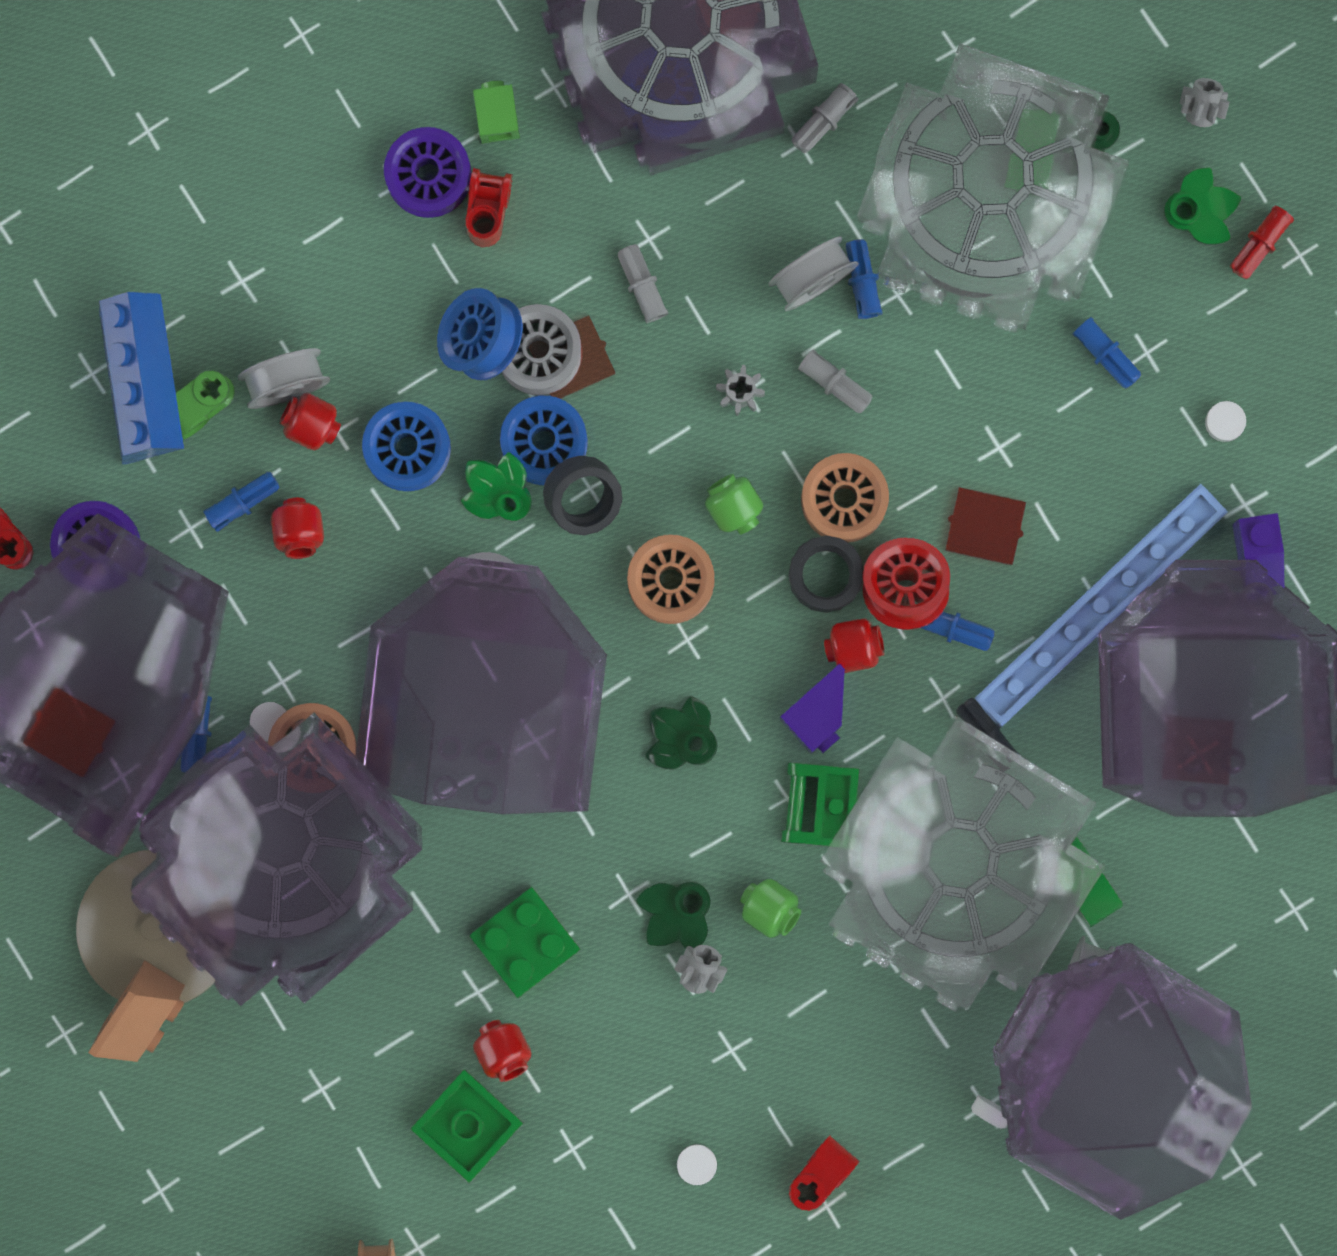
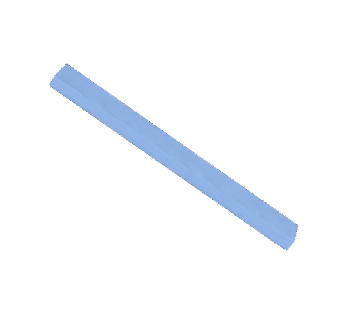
[974,484,1228,726]

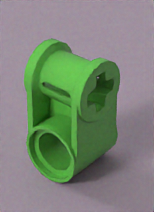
[176,371,235,440]

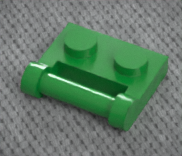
[781,763,859,848]

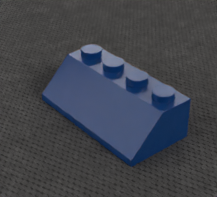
[99,292,184,464]

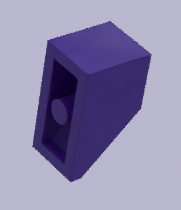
[1232,513,1285,601]
[780,664,845,754]

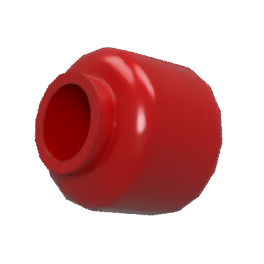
[279,392,341,451]
[271,497,324,559]
[824,618,885,673]
[473,1020,532,1082]

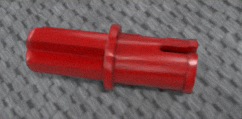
[1230,205,1294,279]

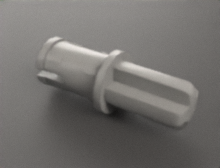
[791,83,859,153]
[618,244,669,323]
[798,349,872,413]

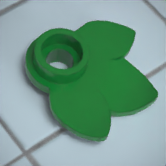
[1164,168,1241,245]
[461,452,532,521]

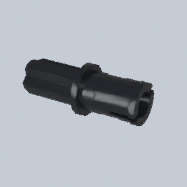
[956,698,1022,770]

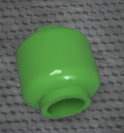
[705,474,763,535]
[740,879,801,938]

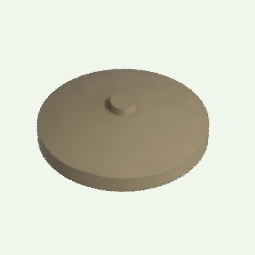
[76,849,237,1003]

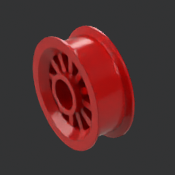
[863,538,950,630]

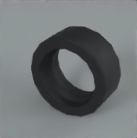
[543,455,623,536]
[788,536,863,613]

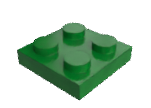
[469,887,581,998]
[411,1069,524,1183]

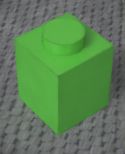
[473,81,520,144]

